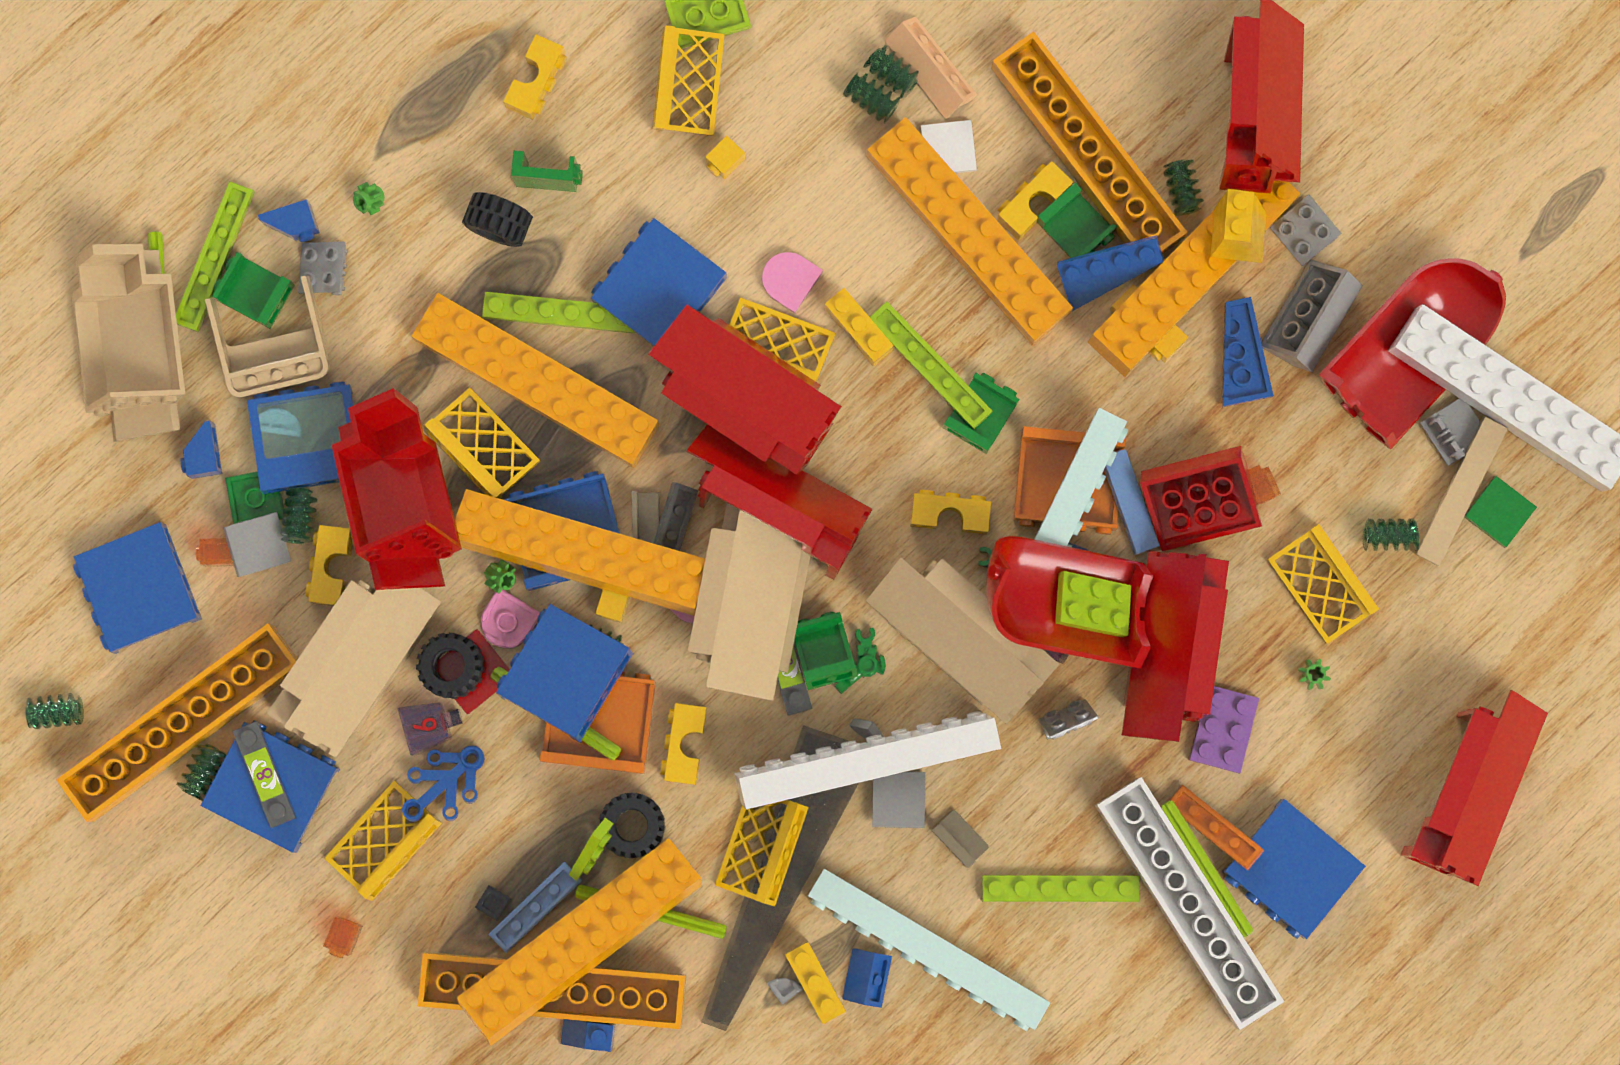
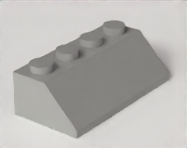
[1261,260,1363,372]

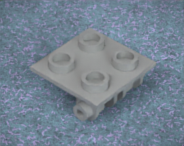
[1270,195,1342,266]
[298,241,348,296]
[1420,398,1480,466]
[1038,699,1099,740]

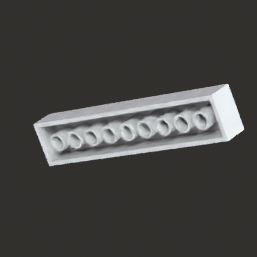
[1388,304,1620,492]
[734,711,1001,809]
[1094,777,1284,1030]

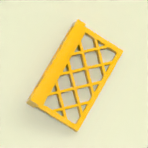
[652,25,725,136]
[729,297,836,382]
[424,387,540,499]
[1268,524,1379,644]
[324,781,442,901]
[715,800,809,906]

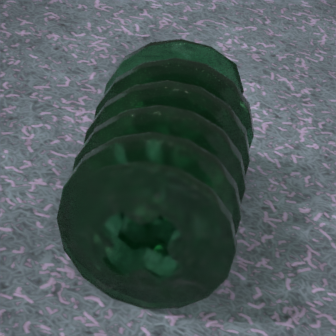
[863,44,919,99]
[843,73,901,124]
[1163,159,1204,216]
[281,488,318,544]
[1363,518,1420,551]
[25,693,84,730]
[176,743,227,801]

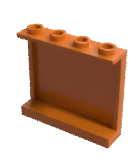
[1013,426,1126,535]
[540,672,656,774]

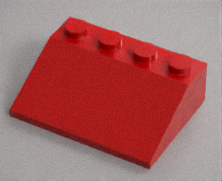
[1140,446,1262,551]

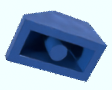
[258,199,320,242]
[180,421,222,479]
[560,1019,616,1052]

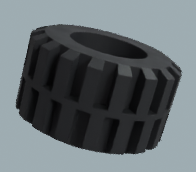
[462,192,533,247]
[416,632,485,699]
[598,793,665,858]

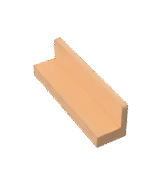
[885,17,977,118]

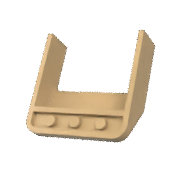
[205,276,329,397]

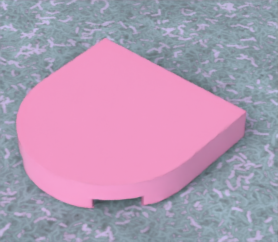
[762,252,823,313]
[481,590,540,649]

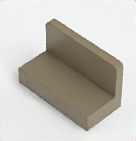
[632,491,660,543]
[931,810,989,868]

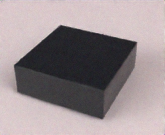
[475,885,511,921]

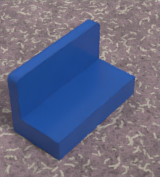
[842,948,892,1008]

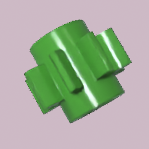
[353,182,385,215]
[484,559,516,594]
[1298,659,1331,690]

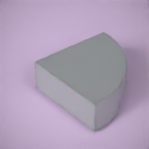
[849,718,884,739]
[767,978,803,1005]

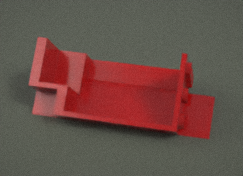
[1219,0,1304,194]
[648,305,842,475]
[331,388,462,590]
[686,424,873,580]
[1121,551,1229,742]
[1400,690,1548,887]

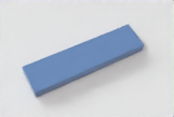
[1104,449,1160,555]
[488,862,583,953]

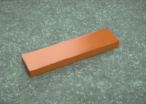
[1169,785,1264,871]

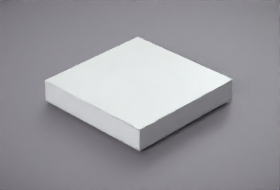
[921,120,977,173]

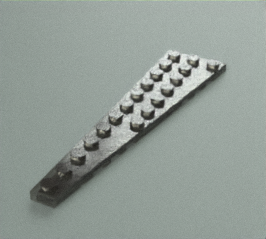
[701,725,859,1031]

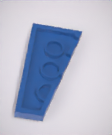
[1057,235,1164,311]
[1222,297,1274,408]

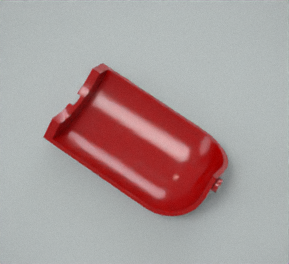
[1319,258,1506,450]
[986,536,1153,669]

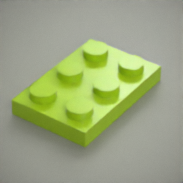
[664,0,751,49]
[1055,571,1131,638]

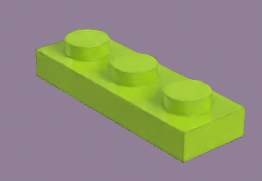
[569,818,614,881]

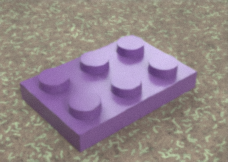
[1189,686,1259,774]

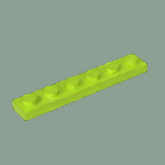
[176,181,255,332]
[482,292,635,334]
[870,302,992,430]
[982,875,1139,902]

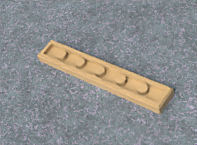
[1415,417,1508,566]

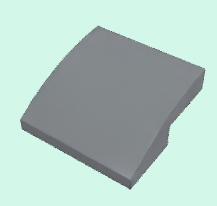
[223,512,291,577]
[872,772,925,828]

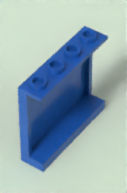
[591,218,727,346]
[504,471,620,591]
[73,522,202,654]
[496,604,633,743]
[200,720,340,853]
[1222,799,1366,939]

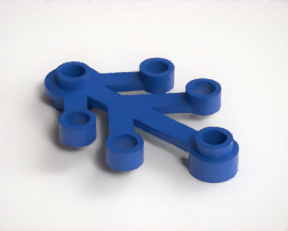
[402,746,485,822]

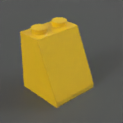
[1211,189,1266,263]

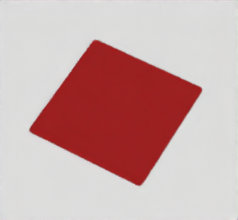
[437,629,510,714]

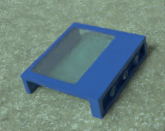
[247,382,353,494]

